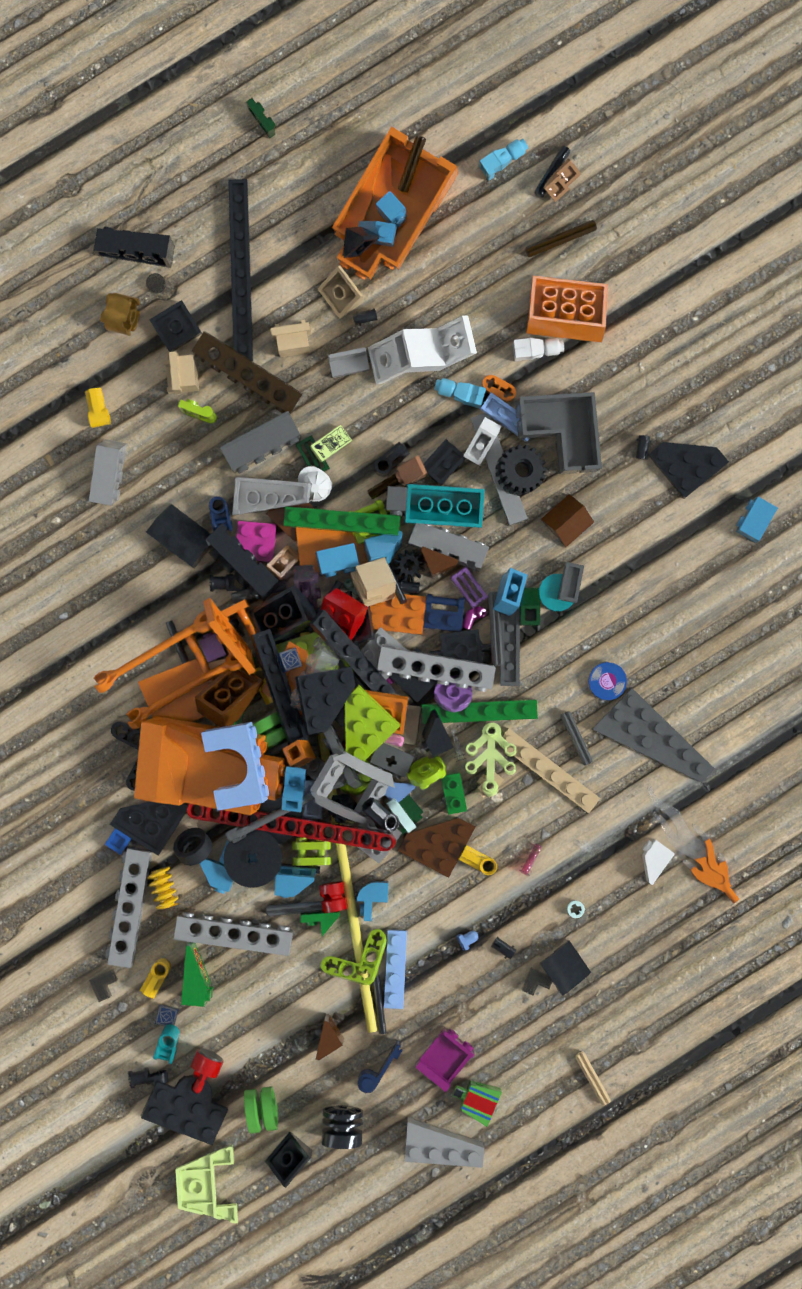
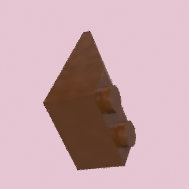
[195,667,264,727]

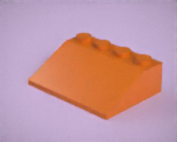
[526,275,608,343]

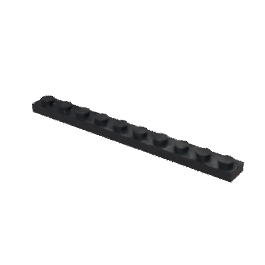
[228,179,253,367]

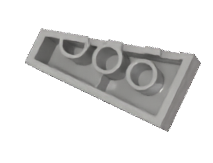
[408,524,489,572]
[405,1117,484,1168]

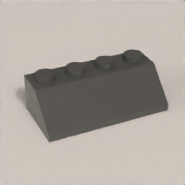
[220,411,301,474]

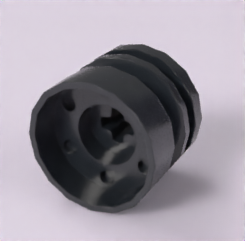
[321,1105,363,1149]

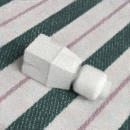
[513,338,564,362]

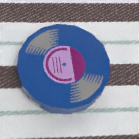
[588,662,627,700]

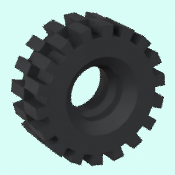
[495,445,547,496]

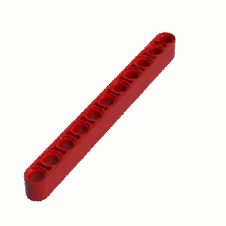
[187,804,396,851]

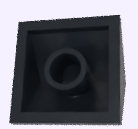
[265,1132,313,1188]

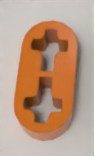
[482,375,516,403]

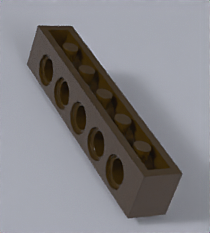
[192,331,303,414]

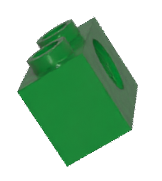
[441,772,467,815]

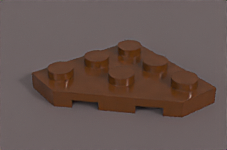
[398,817,476,878]

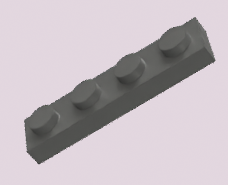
[500,609,520,686]

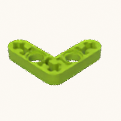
[321,929,387,985]

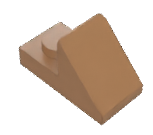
[266,544,299,580]

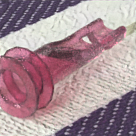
[519,844,542,876]

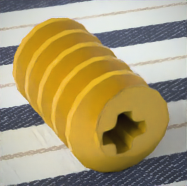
[147,866,180,909]

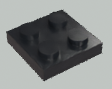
[149,300,202,352]

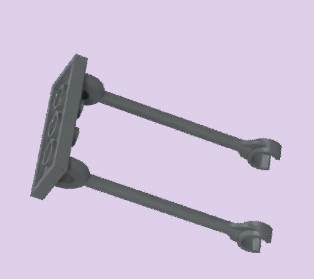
[225,724,363,843]

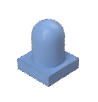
[456,931,478,950]

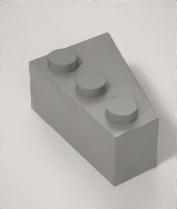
[89,439,128,506]

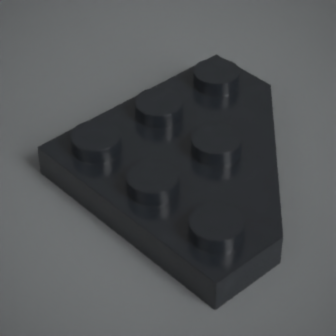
[648,442,729,499]
[295,667,356,735]
[110,801,188,856]

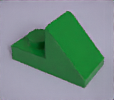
[301,911,340,936]

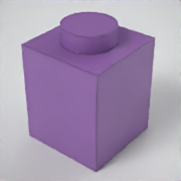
[199,632,227,662]

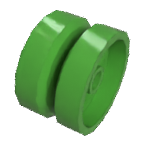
[253,712,286,750]
[244,1086,278,1134]

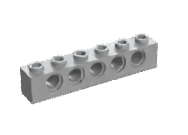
[377,645,496,692]
[105,847,153,968]
[174,912,294,956]

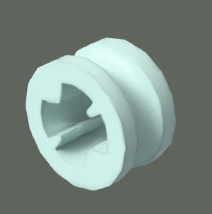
[567,900,585,918]

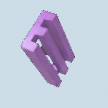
[450,566,488,608]

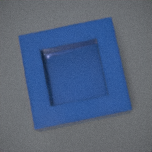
[104,828,131,855]

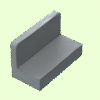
[328,347,370,378]

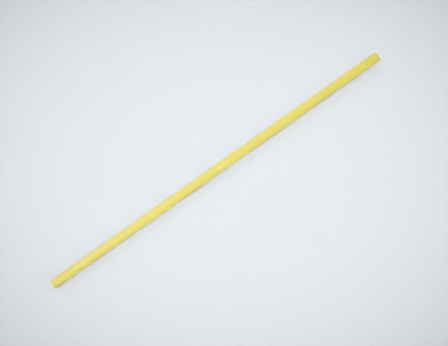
[300,632,377,1033]

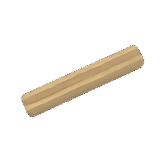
[575,1051,611,1106]

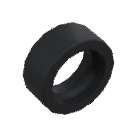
[173,827,212,866]

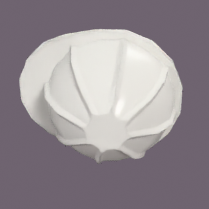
[298,466,332,502]

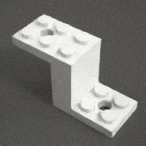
[368,316,477,384]

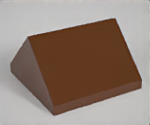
[541,494,594,547]
[421,546,459,578]
[315,1014,344,1060]

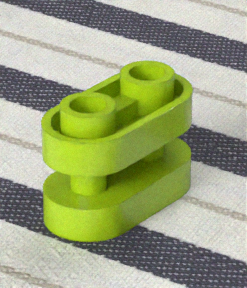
[292,837,331,866]

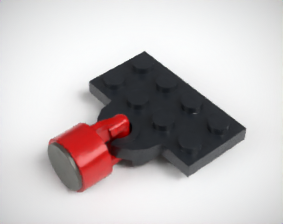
[141,1049,228,1145]

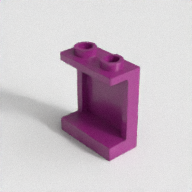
[415,1027,475,1092]

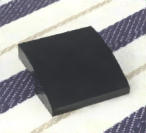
[389,647,440,703]
[540,940,591,996]

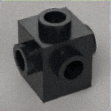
[328,794,357,824]

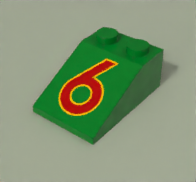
[181,942,213,1007]

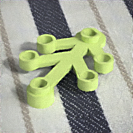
[465,723,516,797]

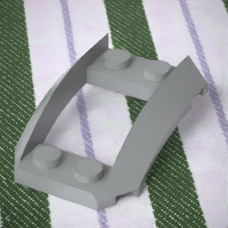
[310,751,395,824]

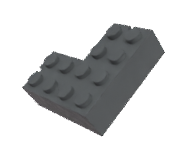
[515,392,602,474]

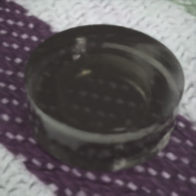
[146,273,166,294]

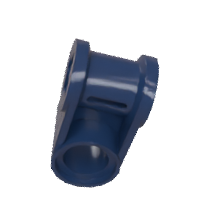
[209,496,233,532]

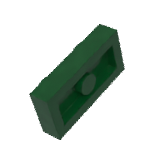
[246,98,276,139]

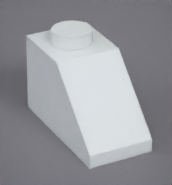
[463,417,502,466]
[642,839,675,885]

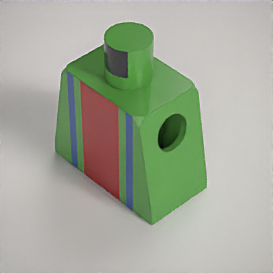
[453,1081,502,1127]

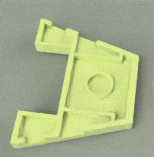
[175,1145,238,1223]

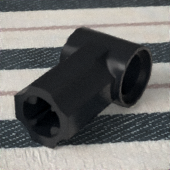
[374,442,410,477]
[361,797,400,831]

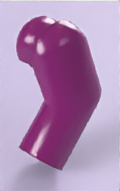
[462,606,487,630]

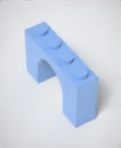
[201,722,269,811]

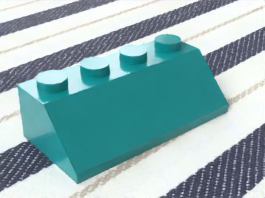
[405,484,485,528]

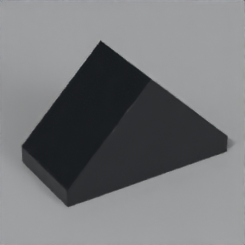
[343,227,379,258]

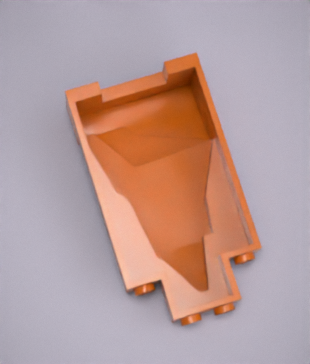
[332,126,459,280]
[134,716,287,815]

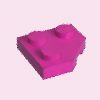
[237,521,277,562]

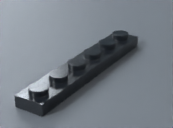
[309,610,395,694]
[250,629,309,745]

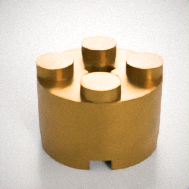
[100,293,140,336]

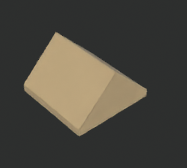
[318,265,363,319]

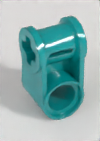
[153,1024,180,1064]

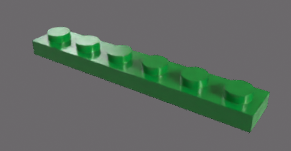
[284,507,400,536]
[422,700,538,724]

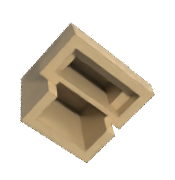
[271,320,311,357]
[164,351,199,394]
[351,557,396,607]

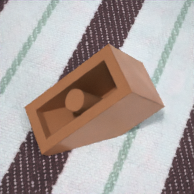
[395,455,427,486]

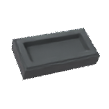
[558,562,584,603]

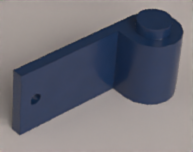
[358,1040,403,1093]

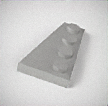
[232,477,311,515]

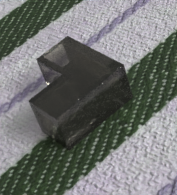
[522,967,552,996]
[89,969,118,1002]

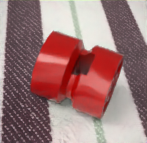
[319,881,347,913]

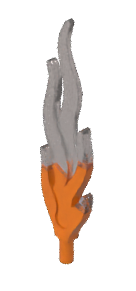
[647,785,739,904]

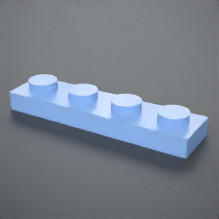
[384,930,407,1009]

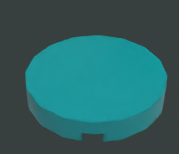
[539,574,573,611]

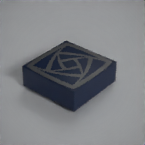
[277,648,302,673]
[155,1004,179,1026]

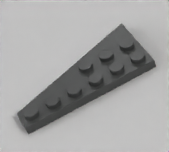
[592,688,715,782]

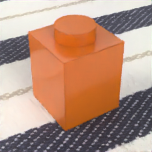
[283,740,316,767]

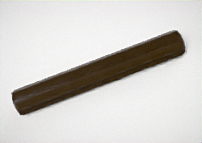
[525,220,597,257]

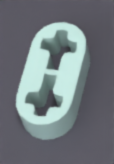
[386,798,416,833]

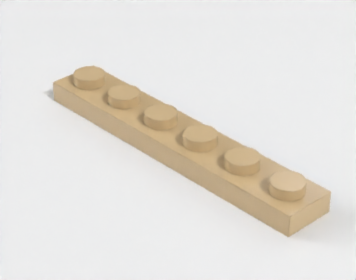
[497,728,600,813]

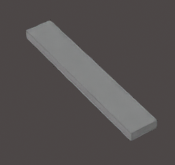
[471,413,528,526]

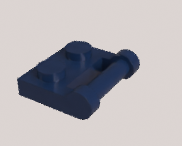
[423,593,465,632]

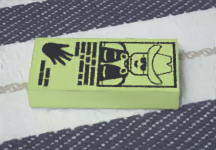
[310,425,352,463]

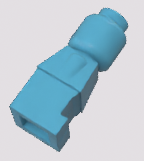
[479,139,528,181]
[434,378,486,409]

